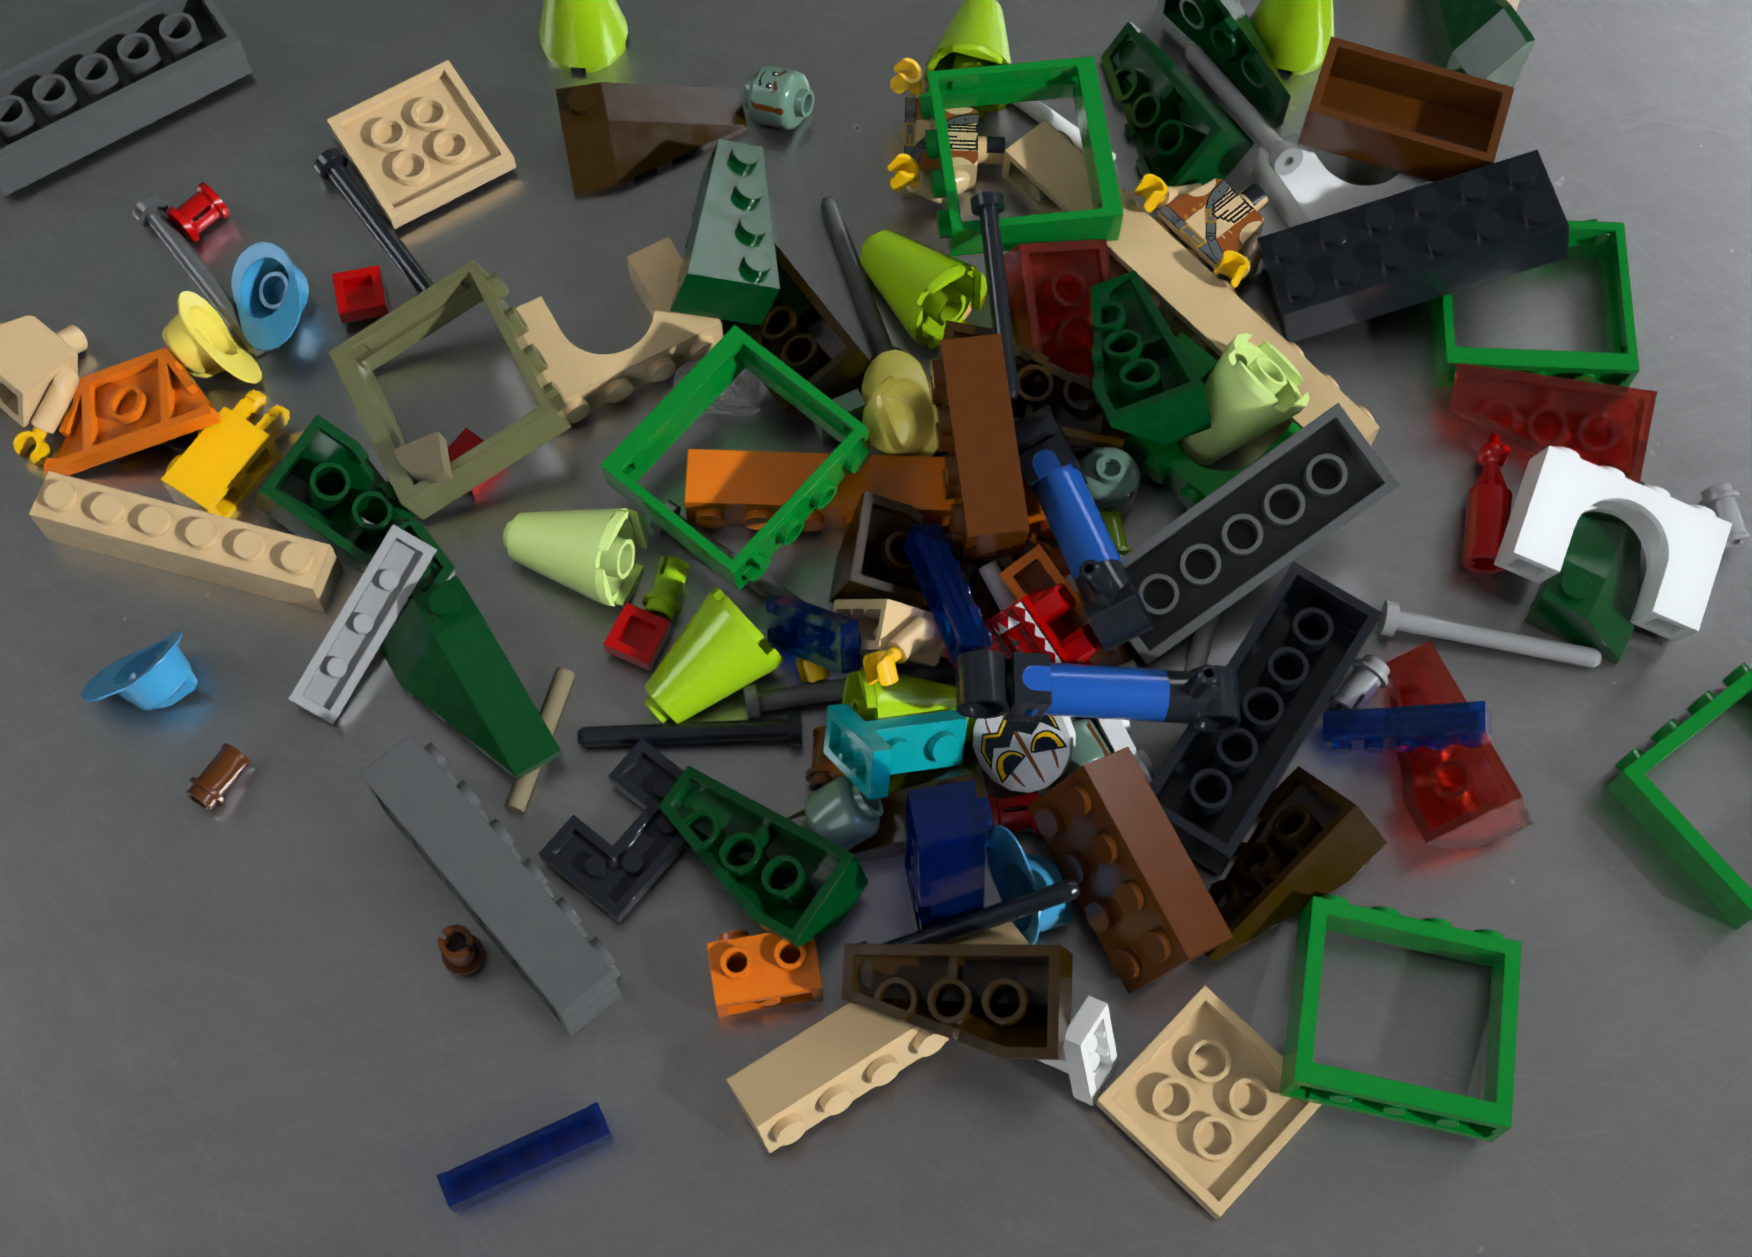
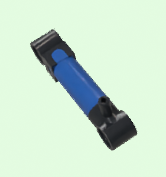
[1014,404,1154,652]
[956,650,1241,733]

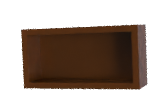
[1298,36,1514,182]
[929,333,1030,562]
[1028,747,1233,994]

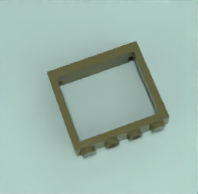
[329,259,571,520]

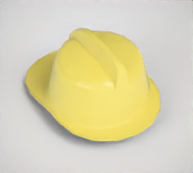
[162,291,262,384]
[862,350,938,456]

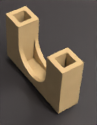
[516,237,723,423]

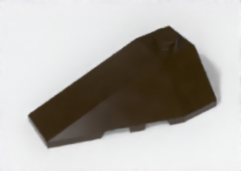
[1204,766,1387,963]

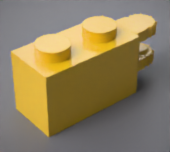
[161,389,290,518]

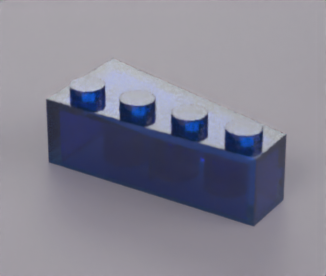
[902,779,992,931]

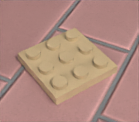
[327,60,516,230]
[1095,986,1321,1220]

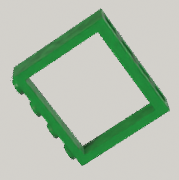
[919,56,1124,256]
[1430,219,1639,394]
[600,325,872,591]
[1607,661,1752,929]
[1279,895,1522,1142]

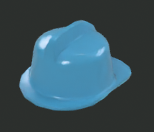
[231,242,309,351]
[80,630,198,711]
[986,825,1074,945]

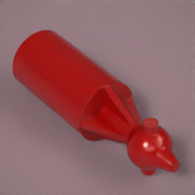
[1462,433,1513,574]

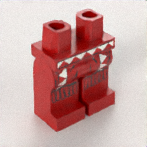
[942,583,1102,669]

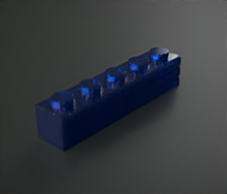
[903,524,991,663]
[1323,701,1491,755]
[436,1102,614,1212]

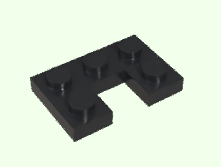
[539,738,688,923]

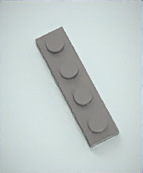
[288,524,437,725]

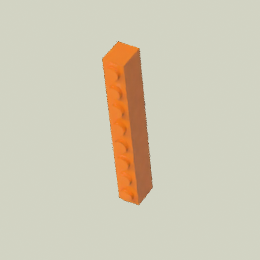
[684,449,1081,539]

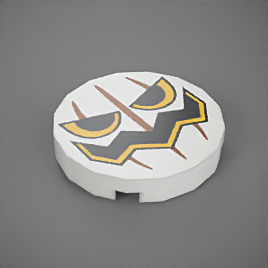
[973,715,1076,793]

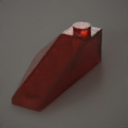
[1003,239,1112,380]
[1449,363,1657,484]
[1385,640,1533,848]

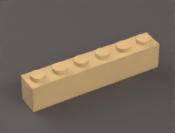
[29,471,343,613]
[726,921,1030,1154]

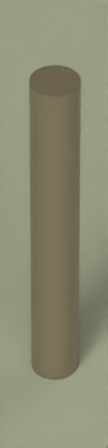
[504,667,575,814]

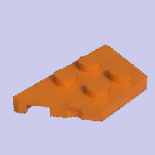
[43,347,221,476]

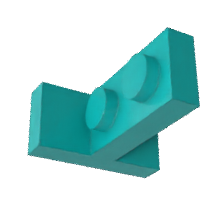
[823,703,968,800]

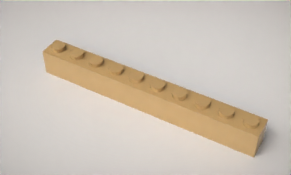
[1002,120,1380,446]

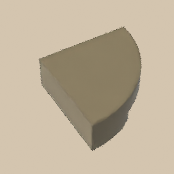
[394,431,453,483]

